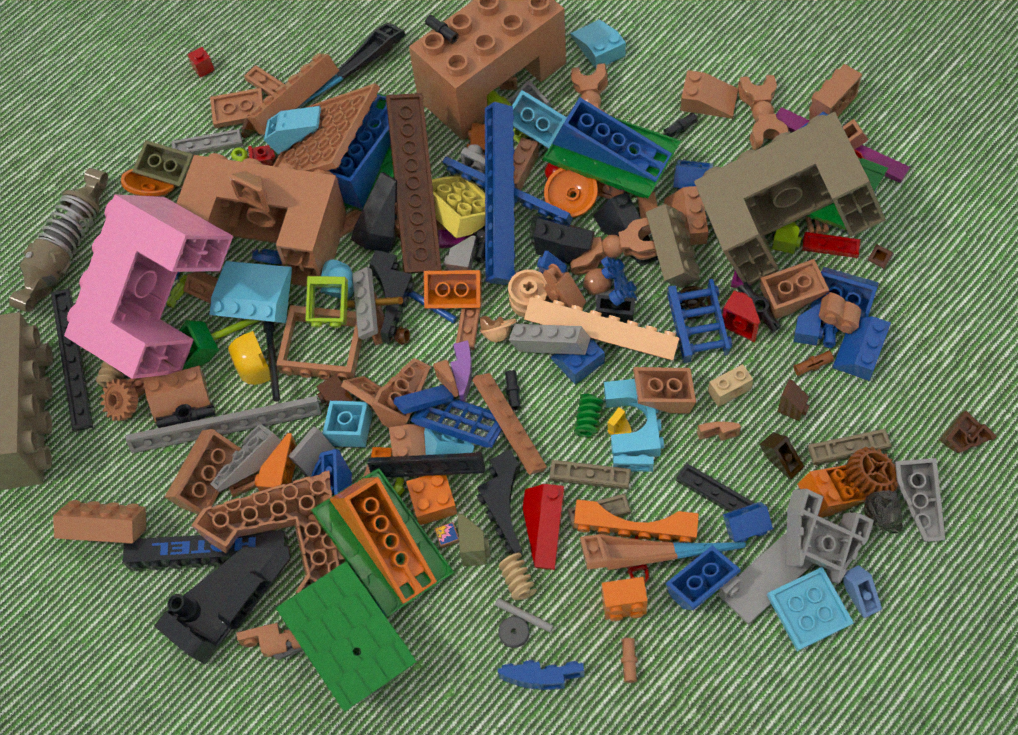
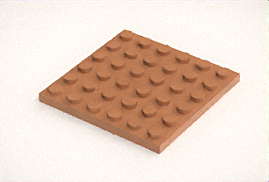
[273,83,380,172]

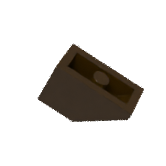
[759,432,805,479]

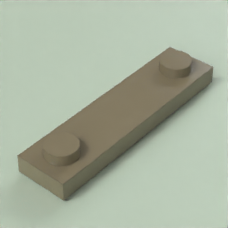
[807,429,892,465]
[549,460,631,490]

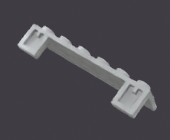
[718,532,814,624]

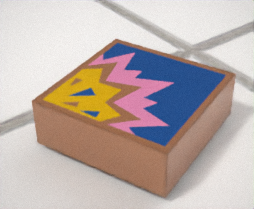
[434,522,459,548]

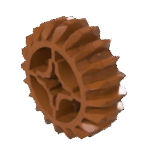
[846,447,899,500]

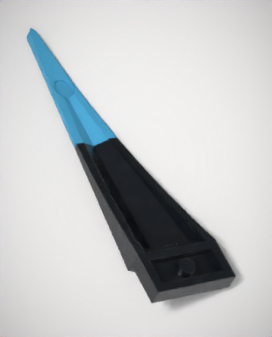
[296,22,406,109]

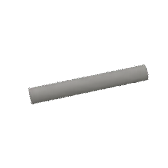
[495,598,554,633]

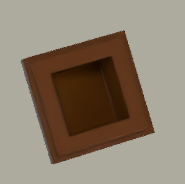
[868,244,894,269]

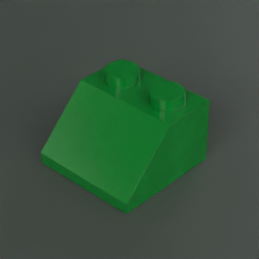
[179,320,219,370]

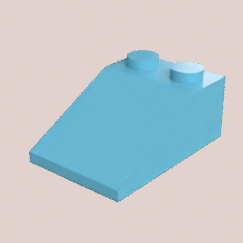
[570,19,626,69]

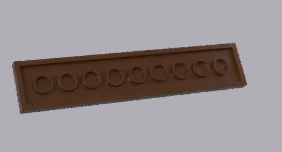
[386,93,441,274]

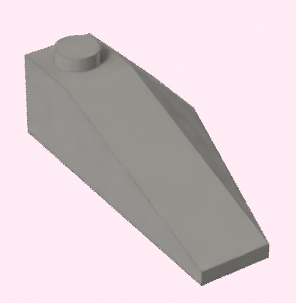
[210,423,281,492]
[895,458,945,542]

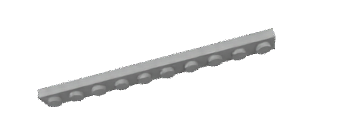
[126,396,322,453]

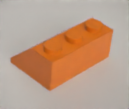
[424,270,482,308]

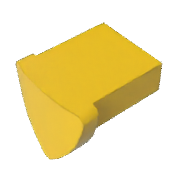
[607,407,632,435]

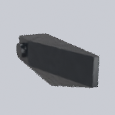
[351,172,397,253]
[593,192,658,266]

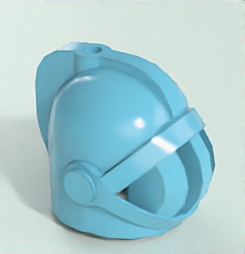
[320,260,354,299]

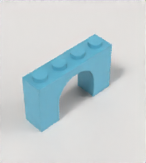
[604,379,664,457]

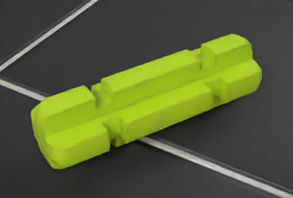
[166,275,187,308]

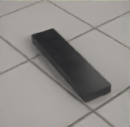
[676,463,755,512]

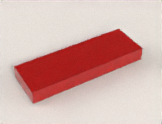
[802,232,861,258]

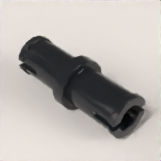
[425,15,459,44]
[663,112,698,137]
[505,370,521,410]

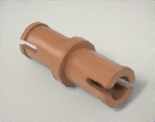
[621,638,638,683]

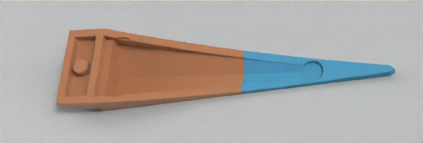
[580,534,746,570]

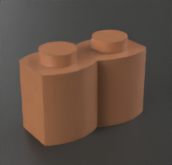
[819,293,861,334]

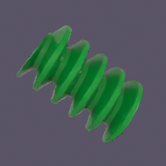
[574,394,604,438]

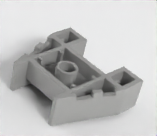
[786,489,874,583]

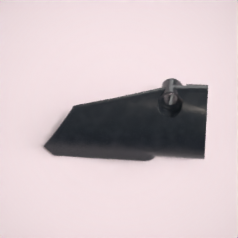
[154,546,291,664]

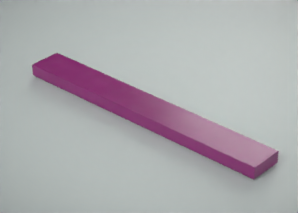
[776,107,910,183]

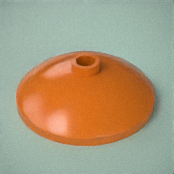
[544,168,598,218]
[121,169,175,197]

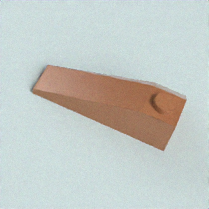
[371,358,431,428]

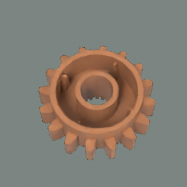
[101,379,138,421]

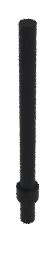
[263,321,280,402]

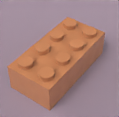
[53,500,146,543]

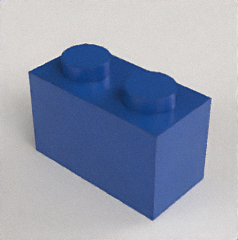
[723,502,773,542]

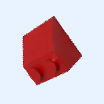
[722,290,760,343]

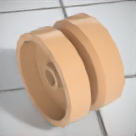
[508,270,550,317]

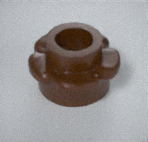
[394,326,410,345]

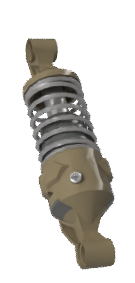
[9,168,108,312]

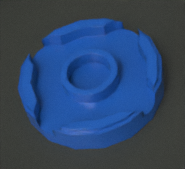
[252,249,282,264]

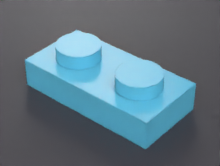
[613,454,654,472]

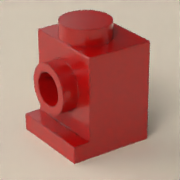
[248,145,276,166]

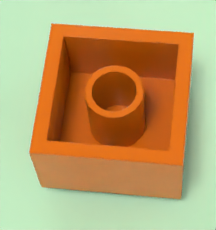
[406,475,457,525]
[602,577,648,621]

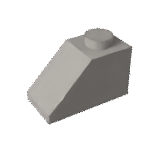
[444,235,477,271]

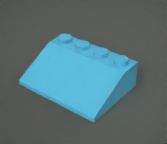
[209,261,292,323]

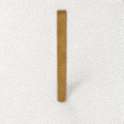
[340,297,403,308]

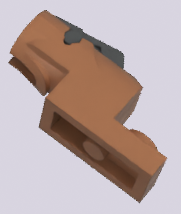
[236,623,303,660]

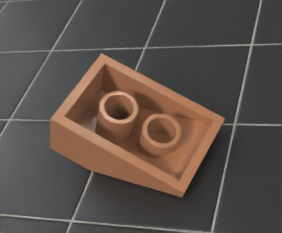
[680,70,738,119]
[760,259,829,319]
[633,367,696,413]
[389,424,426,457]

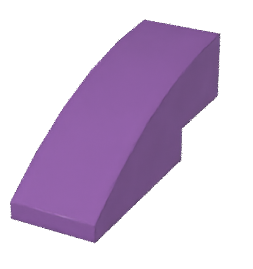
[450,340,472,402]

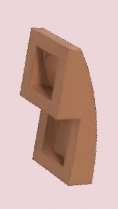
[697,422,741,441]

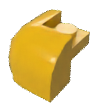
[228,331,270,385]

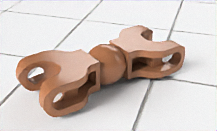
[571,63,608,113]
[738,75,788,150]
[570,218,657,275]

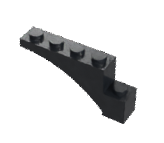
[369,250,415,344]
[476,450,523,557]

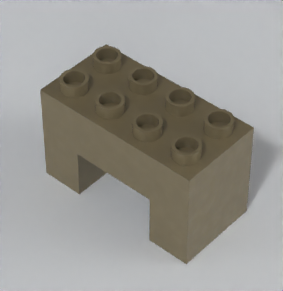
[694,112,886,285]
[0,312,53,490]

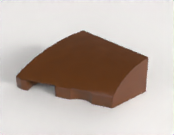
[939,411,997,453]

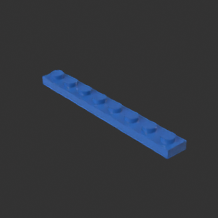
[442,156,573,224]

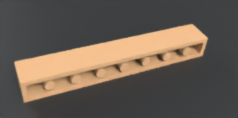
[524,295,679,361]

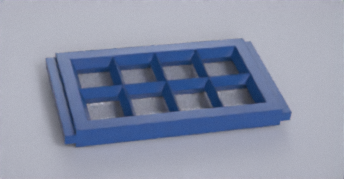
[411,398,502,448]

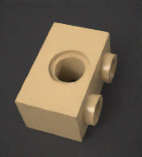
[708,364,753,407]

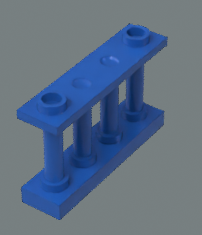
[667,279,732,363]

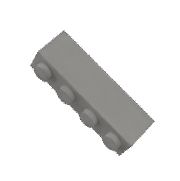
[509,324,590,355]

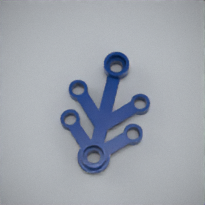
[601,256,637,306]

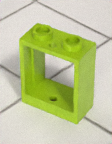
[306,276,348,328]

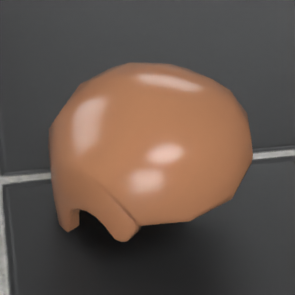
[583,268,612,295]

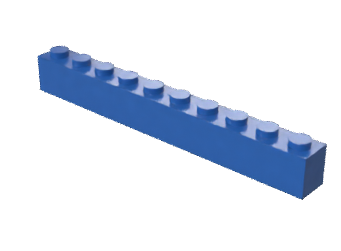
[485,102,515,285]

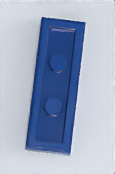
[394,385,454,414]

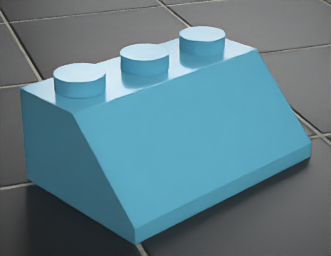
[512,90,567,149]

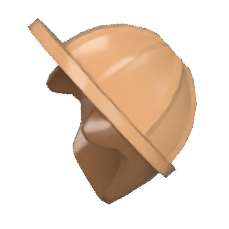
[480,316,517,342]

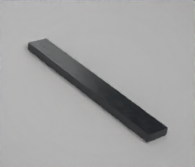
[51,288,93,432]

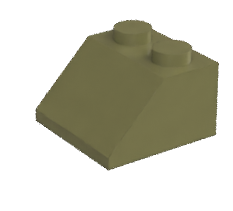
[457,514,491,567]

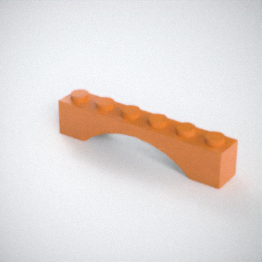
[573,500,699,543]

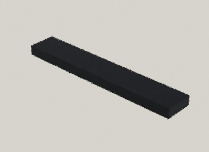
[367,452,486,478]

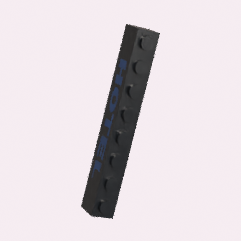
[122,530,288,571]

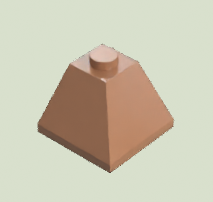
[229,171,270,213]

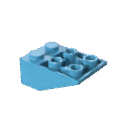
[264,106,321,154]

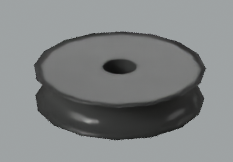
[498,616,530,648]

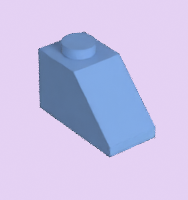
[842,565,882,618]

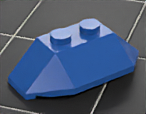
[311,449,352,496]

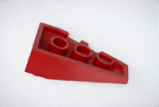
[522,484,565,570]

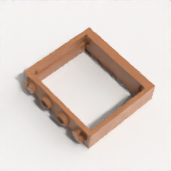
[276,305,362,381]

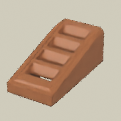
[433,360,459,397]

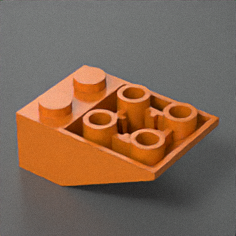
[798,465,872,517]

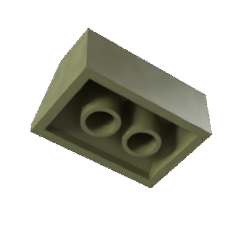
[132,140,194,187]

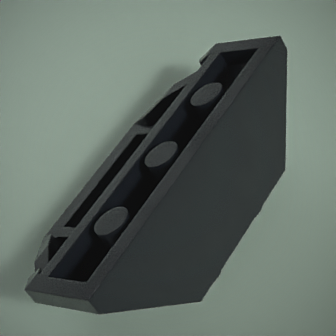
[529,214,595,263]

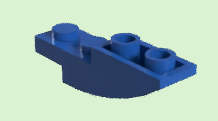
[497,660,585,690]

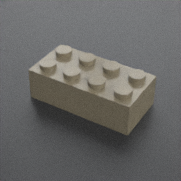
[646,204,700,288]

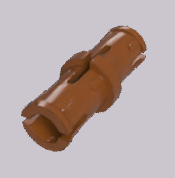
[793,351,834,376]

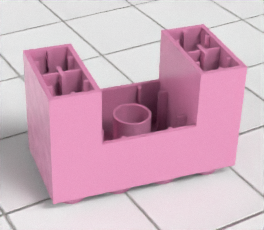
[64,194,233,379]

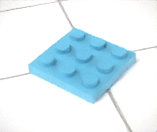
[767,567,854,651]

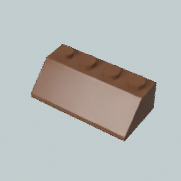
[165,429,241,515]

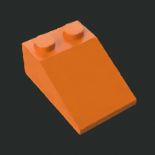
[255,433,297,491]

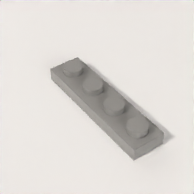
[352,267,378,340]

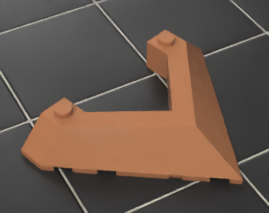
[191,471,339,595]

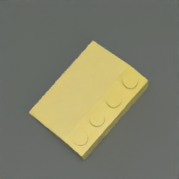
[432,174,485,238]

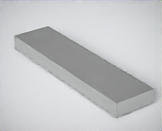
[171,129,243,155]

